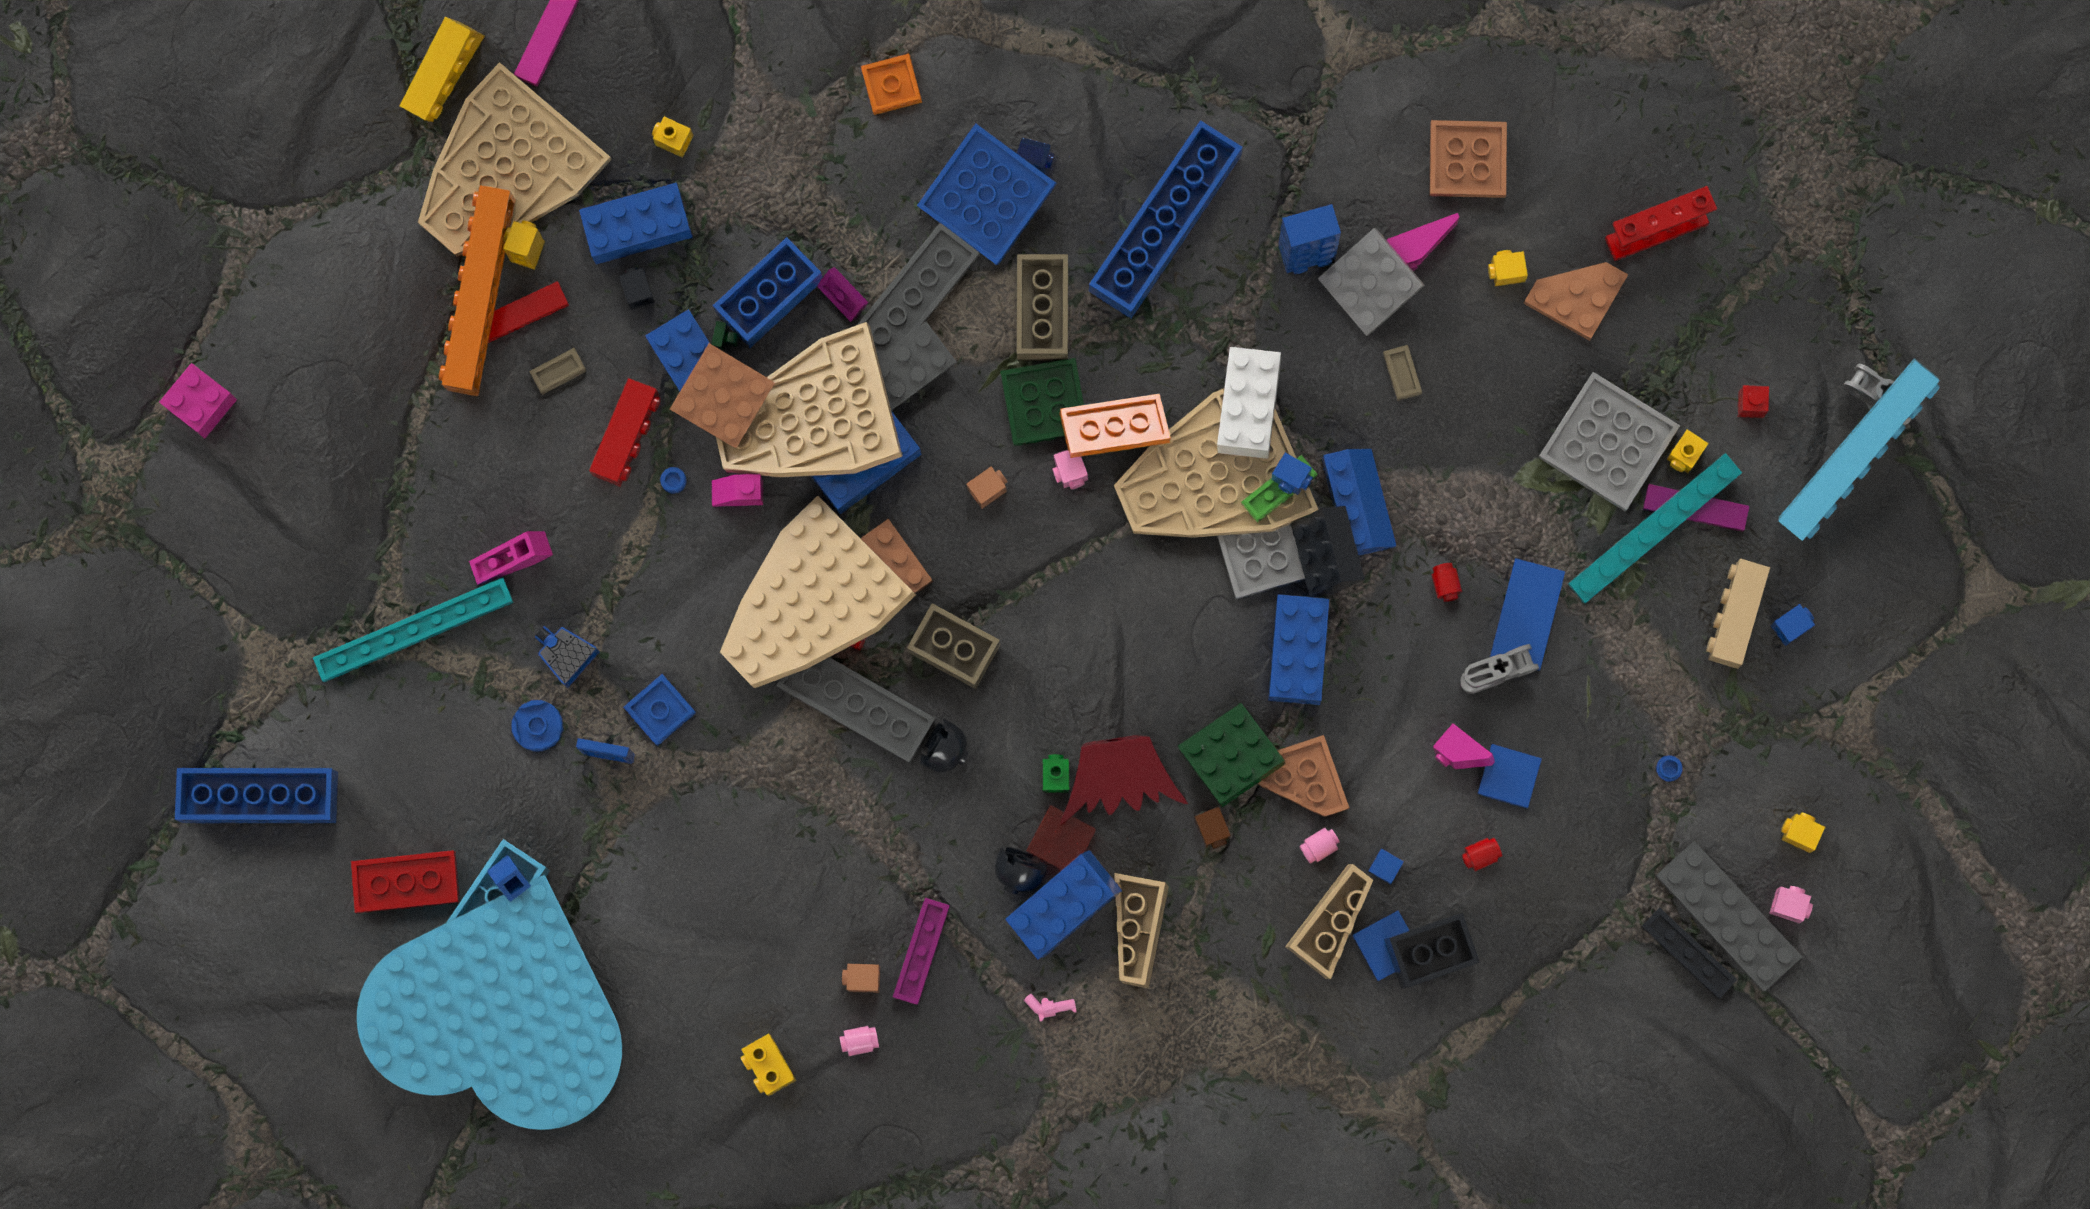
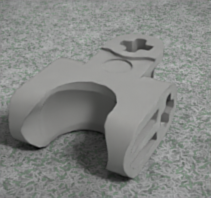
[1843,364,1921,426]
[1460,644,1539,694]

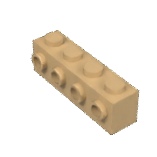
[1706,559,1770,669]

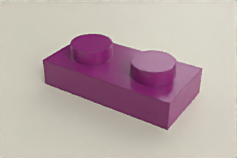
[817,267,868,322]

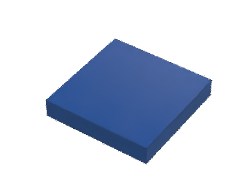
[623,674,696,746]
[576,738,635,764]
[1477,744,1542,809]
[1352,911,1409,982]

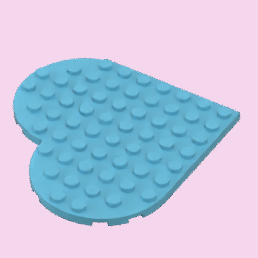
[357,874,622,1130]

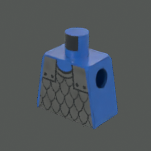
[535,626,600,688]

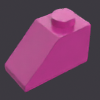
[712,474,763,506]
[1433,724,1495,769]

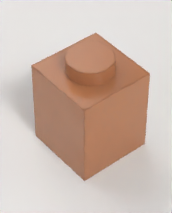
[966,467,1007,509]
[842,964,880,993]

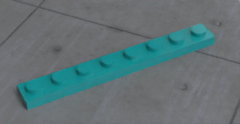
[1568,453,1742,603]
[313,578,514,682]

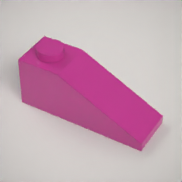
[1387,213,1459,271]
[469,531,553,585]

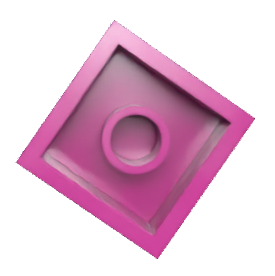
[159,363,237,439]

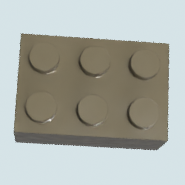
[907,603,1001,689]

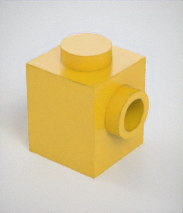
[652,117,693,158]
[1488,250,1528,286]
[1667,429,1709,473]
[1781,813,1825,853]

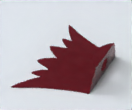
[1060,735,1188,824]

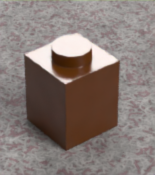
[1194,807,1231,850]

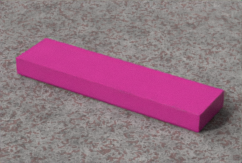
[514,0,579,87]

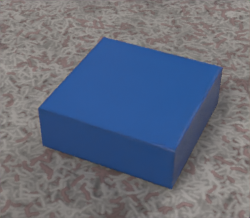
[1368,849,1404,885]

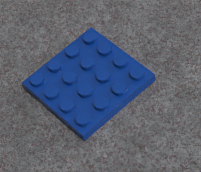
[917,123,1057,265]

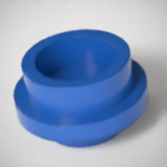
[1656,755,1682,782]

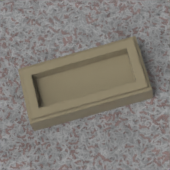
[1383,345,1422,401]
[529,348,587,395]

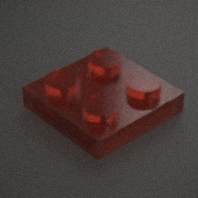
[1026,805,1096,870]

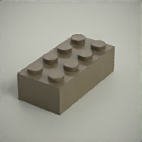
[1017,254,1068,361]

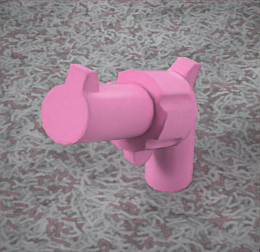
[1024,994,1077,1022]

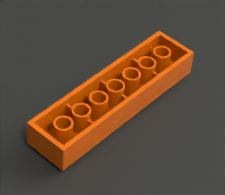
[439,185,516,396]

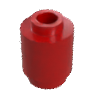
[1431,563,1462,602]
[1462,838,1503,871]

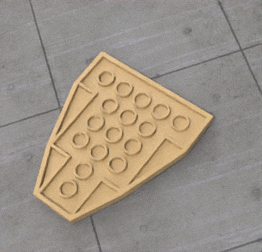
[418,62,612,257]
[716,322,902,477]
[1114,389,1319,538]
[720,496,916,688]

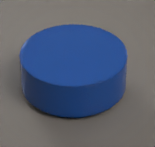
[660,467,687,494]

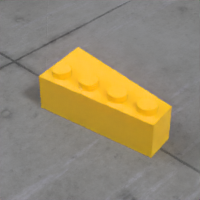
[400,17,485,122]

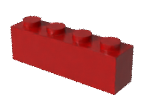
[589,378,661,487]

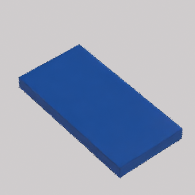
[1490,558,1565,671]

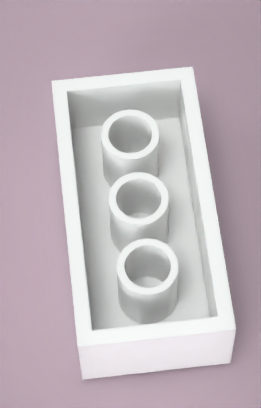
[1217,347,1281,459]

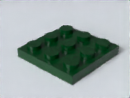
[1000,358,1084,446]
[1178,703,1286,807]

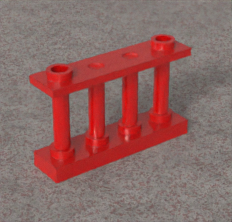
[1605,186,1717,261]

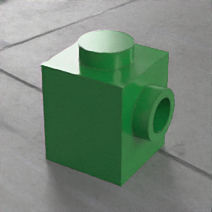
[1043,754,1069,793]

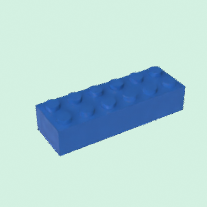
[175,768,338,823]

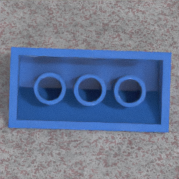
[1322,449,1396,556]

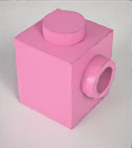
[1052,450,1088,489]
[1769,886,1813,923]

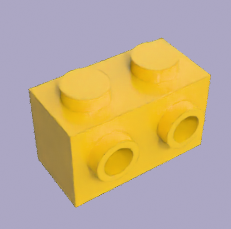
[503,220,545,270]
[740,1034,796,1096]

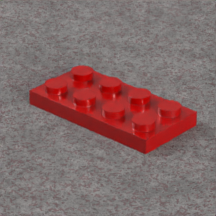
[351,850,460,914]

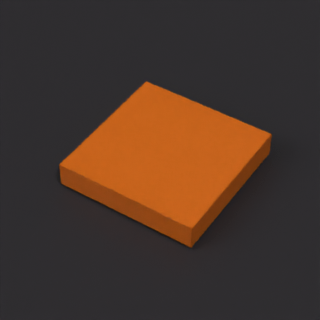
[861,54,922,115]

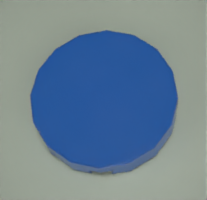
[512,700,563,752]

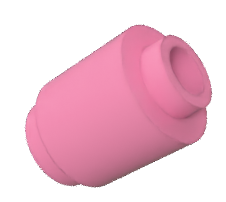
[1300,828,1340,864]
[840,1026,879,1056]

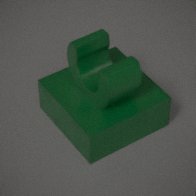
[711,321,739,352]

